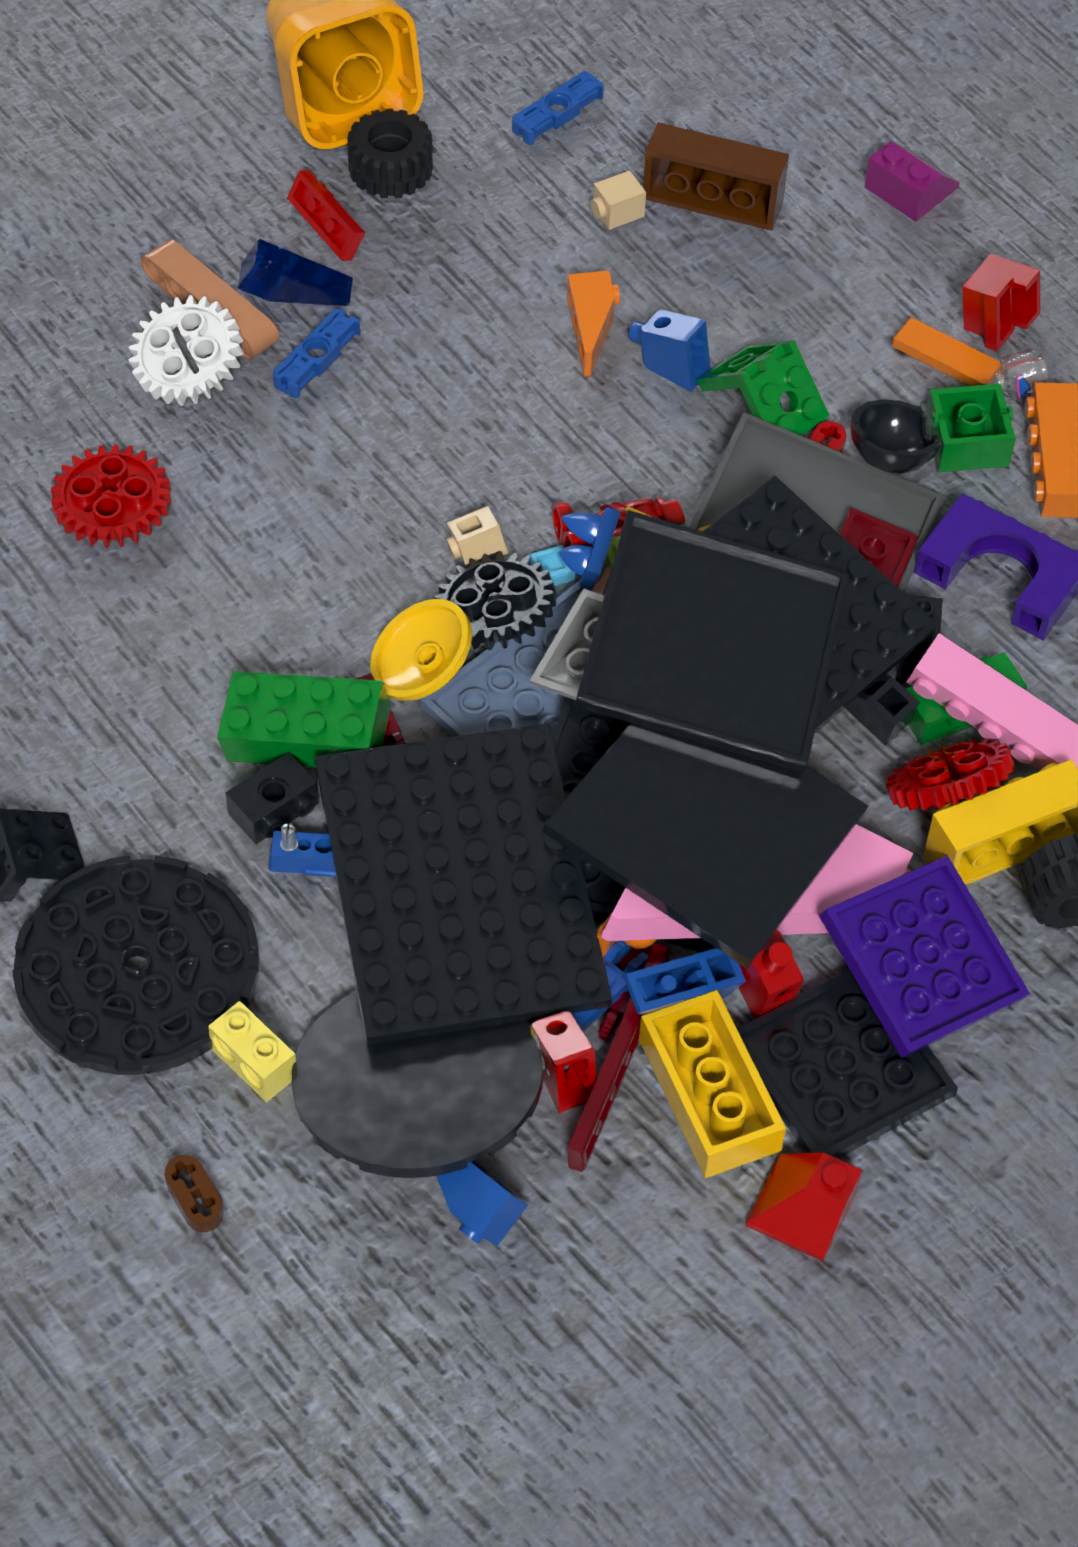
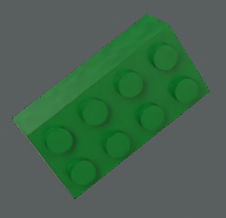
[217,671,391,767]

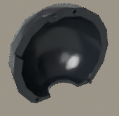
[851,399,941,474]

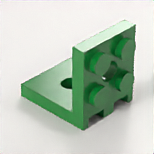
[696,340,830,436]

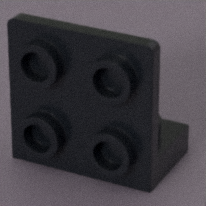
[0,808,85,902]

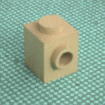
[590,170,646,230]

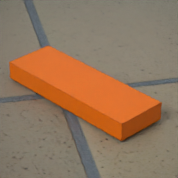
[892,317,1002,386]

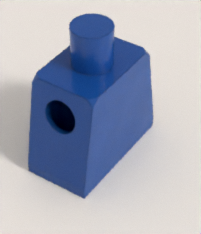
[628,310,711,392]

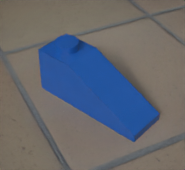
[623,948,746,1015]
[436,1161,528,1246]

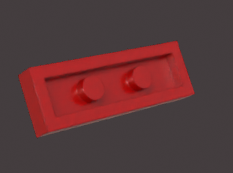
[287,170,365,261]

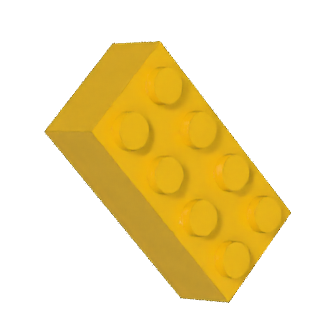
[923,759,1078,885]
[639,990,786,1179]

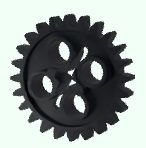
[434,552,557,650]

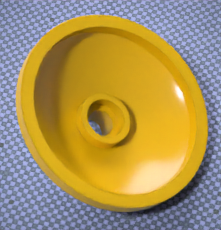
[370,599,472,701]

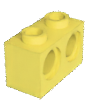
[208,1001,296,1103]

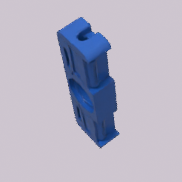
[512,71,604,145]
[273,309,360,398]

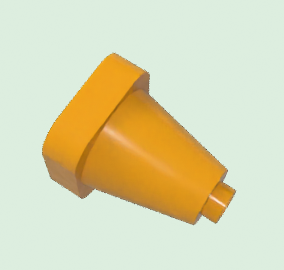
[266,0,424,149]

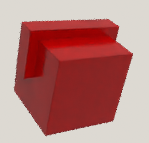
[962,254,1041,351]

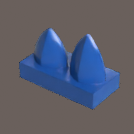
[559,507,620,590]

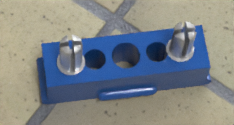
[268,824,336,877]

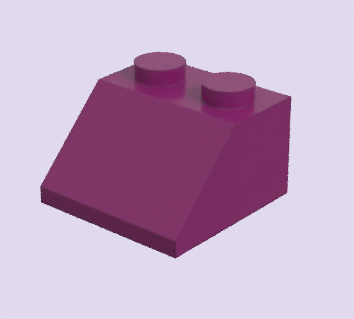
[864,141,960,222]

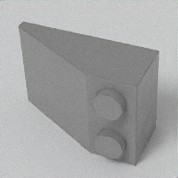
[529,589,604,700]

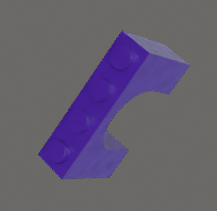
[914,493,1078,641]

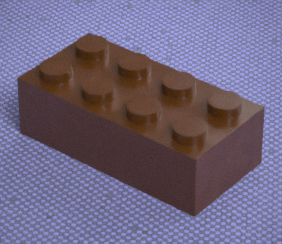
[643,122,789,231]

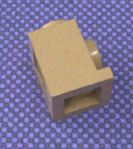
[446,506,508,565]

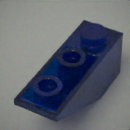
[238,239,353,306]

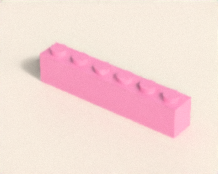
[906,633,1078,771]

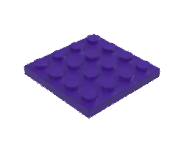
[819,856,1030,1058]

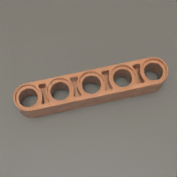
[141,239,280,360]

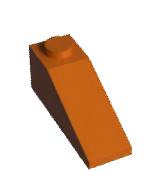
[567,270,620,377]

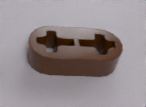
[164,1155,224,1232]

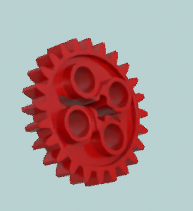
[51,444,171,548]
[886,739,1014,810]

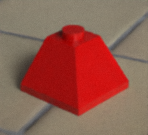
[745,1153,862,1262]

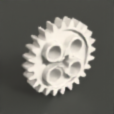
[129,295,244,406]

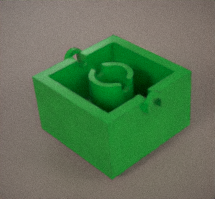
[925,384,1016,473]

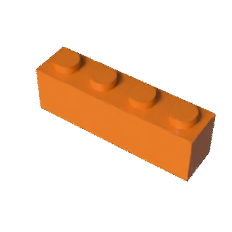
[1024,382,1078,518]

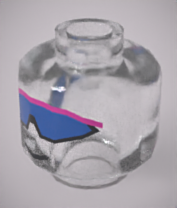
[994,349,1049,400]

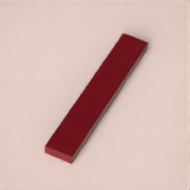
[567,943,669,1172]

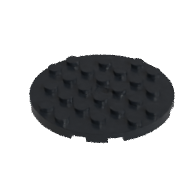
[13,855,259,1075]

